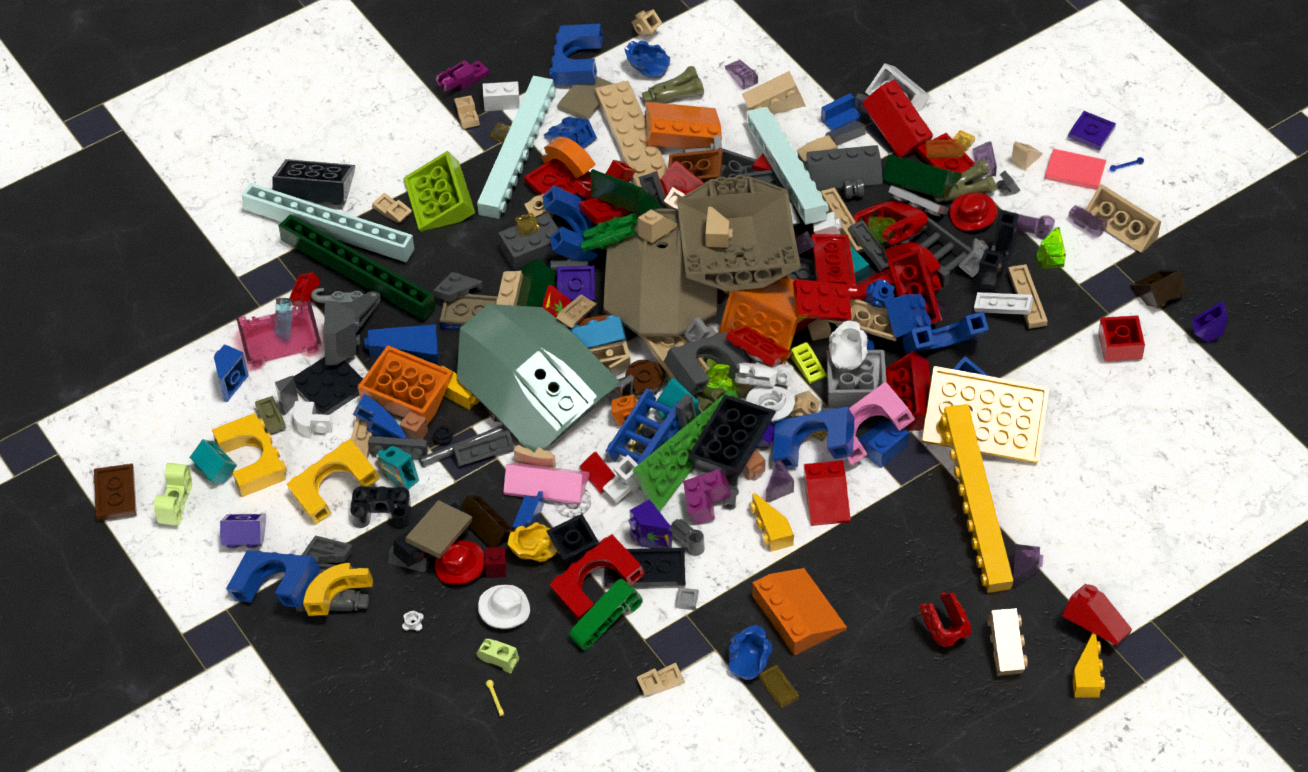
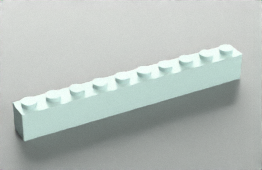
[477,76,556,219]
[747,107,829,225]
[241,183,415,262]

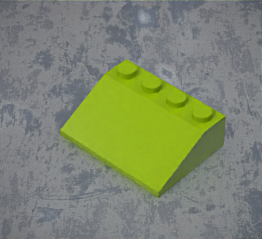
[404,150,475,231]

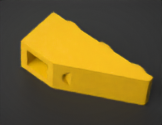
[749,493,794,552]
[1072,633,1105,698]

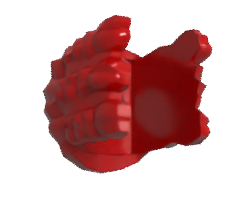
[920,592,972,647]

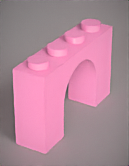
[825,382,915,465]

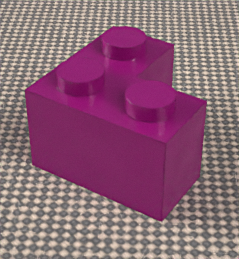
[683,469,731,525]

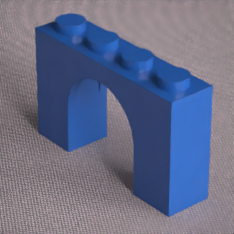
[549,24,603,85]
[542,186,598,263]
[902,312,989,355]
[772,406,855,470]
[226,550,320,608]

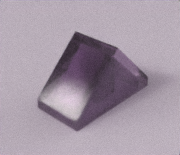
[766,460,794,503]

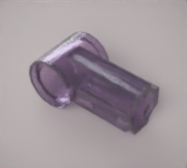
[1017,215,1055,240]

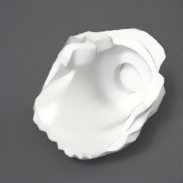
[829,321,868,370]

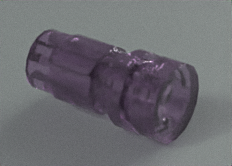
[1068,205,1107,237]

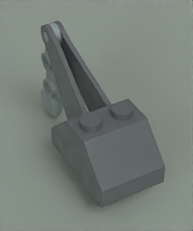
[311,288,380,365]

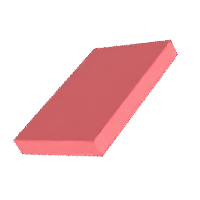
[1045,149,1106,190]

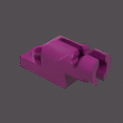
[436,60,489,91]

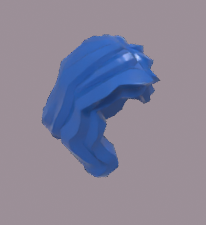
[624,40,670,77]
[728,625,772,680]

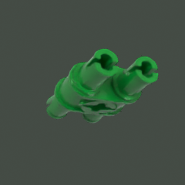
[581,213,638,253]

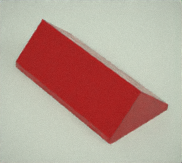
[888,248,942,327]

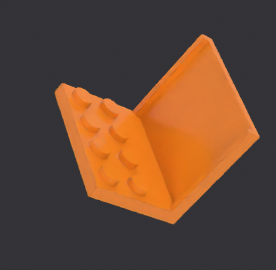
[719,275,805,364]

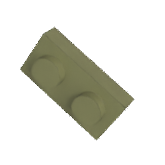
[255,396,286,434]

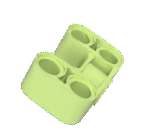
[154,463,192,526]

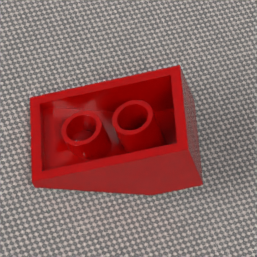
[803,460,851,526]
[1062,584,1132,645]

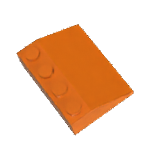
[645,102,722,149]
[358,345,453,426]
[752,568,847,656]

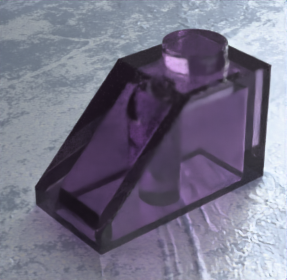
[1011,544,1043,589]

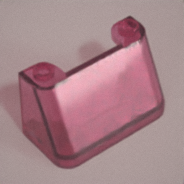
[236,301,322,367]

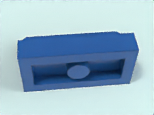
[821,93,861,131]
[512,491,544,530]

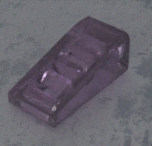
[725,59,758,90]

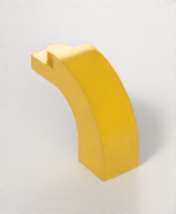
[303,563,373,616]

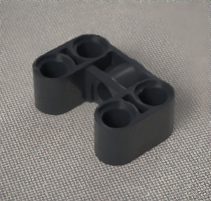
[350,486,411,529]

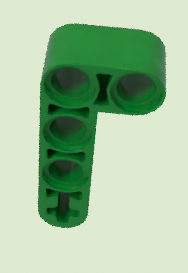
[568,579,643,651]

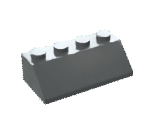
[806,145,883,191]

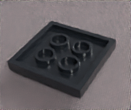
[293,357,363,415]

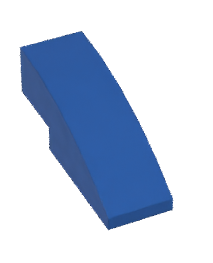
[353,394,406,439]

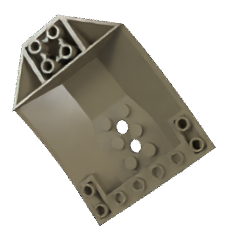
[677,175,801,291]
[604,209,718,337]

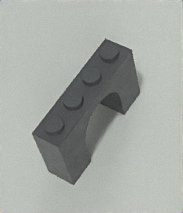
[664,331,751,395]

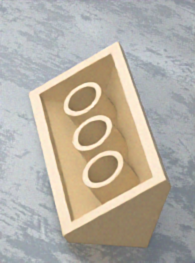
[1082,184,1161,253]
[821,299,897,341]

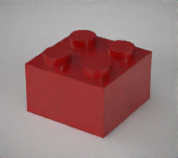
[1098,315,1145,362]

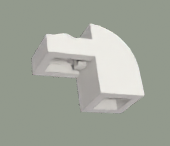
[293,401,333,438]
[603,455,640,503]

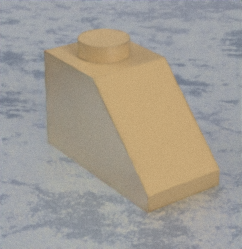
[706,207,733,248]
[638,209,677,243]

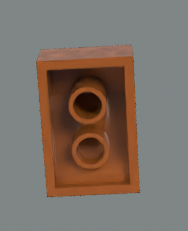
[668,149,723,183]

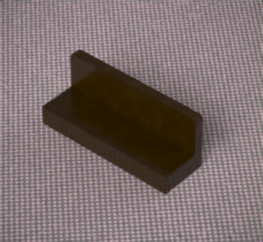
[460,495,515,548]

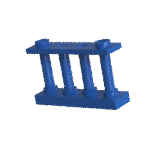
[605,388,680,465]

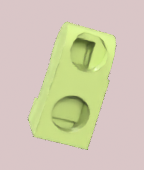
[477,639,519,674]

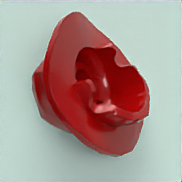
[950,193,998,232]
[435,541,485,585]

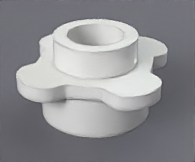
[402,611,424,631]

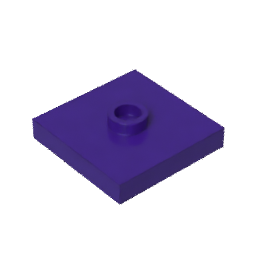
[1068,111,1116,150]
[557,266,595,302]

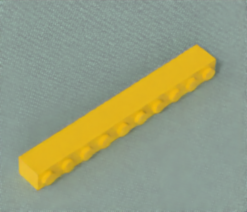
[941,403,1013,593]

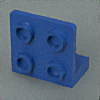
[544,116,597,148]

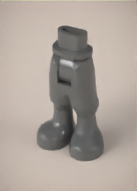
[296,588,370,612]

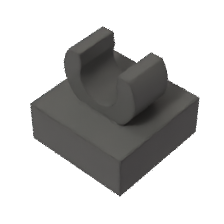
[996,170,1020,195]

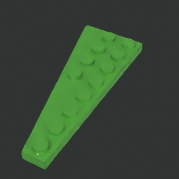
[632,390,739,512]

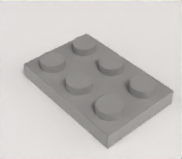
[888,185,949,217]

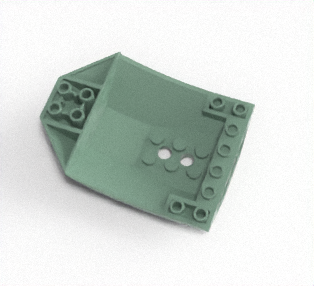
[457,304,619,452]

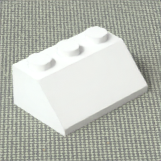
[865,63,930,112]

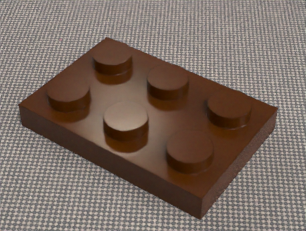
[94,463,137,521]

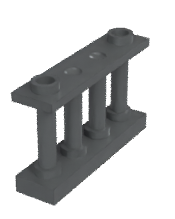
[890,216,972,288]

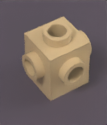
[632,9,663,36]
[524,194,554,219]
[790,390,821,418]

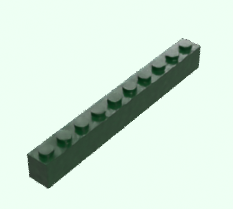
[278,214,436,321]

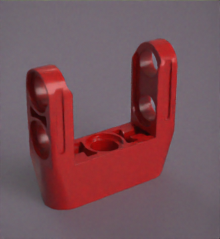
[853,199,928,245]

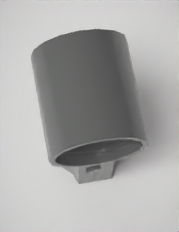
[671,519,705,556]

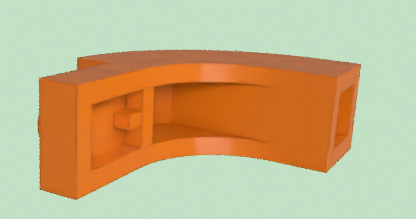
[541,137,596,178]

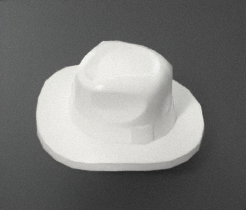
[746,385,795,423]
[478,585,530,629]

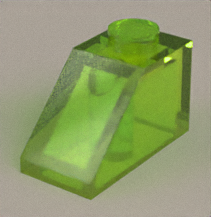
[1037,227,1066,269]

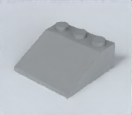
[827,350,887,408]

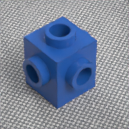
[864,279,895,308]

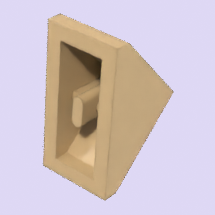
[1011,141,1043,170]

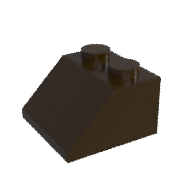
[1131,270,1188,308]

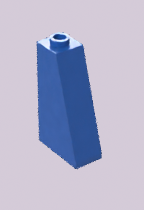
[365,324,439,366]

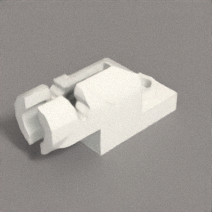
[735,361,793,387]

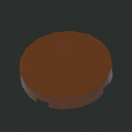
[625,359,664,394]

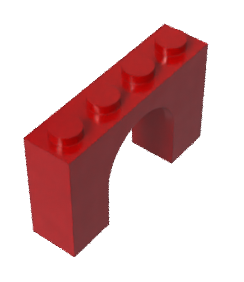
[549,534,645,621]

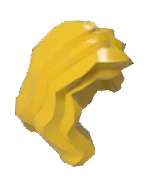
[508,522,558,562]

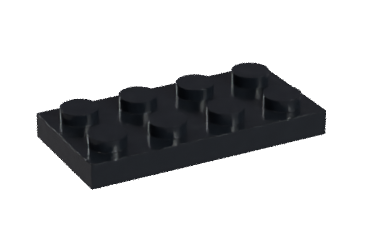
[604,548,686,587]

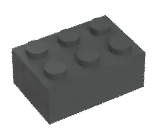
[498,213,559,271]

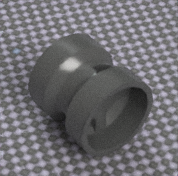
[843,179,864,199]

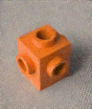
[612,394,638,426]

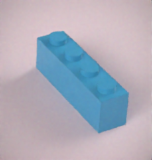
[568,315,627,349]

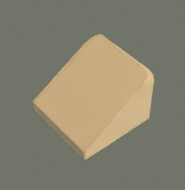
[807,319,831,341]

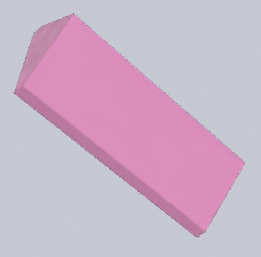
[504,462,590,505]

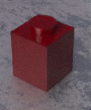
[485,547,507,578]

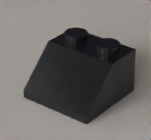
[546,514,600,563]

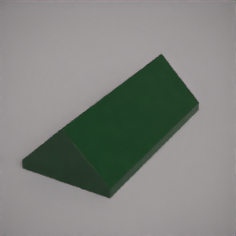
[882,155,962,198]
[590,169,661,215]
[517,259,556,307]

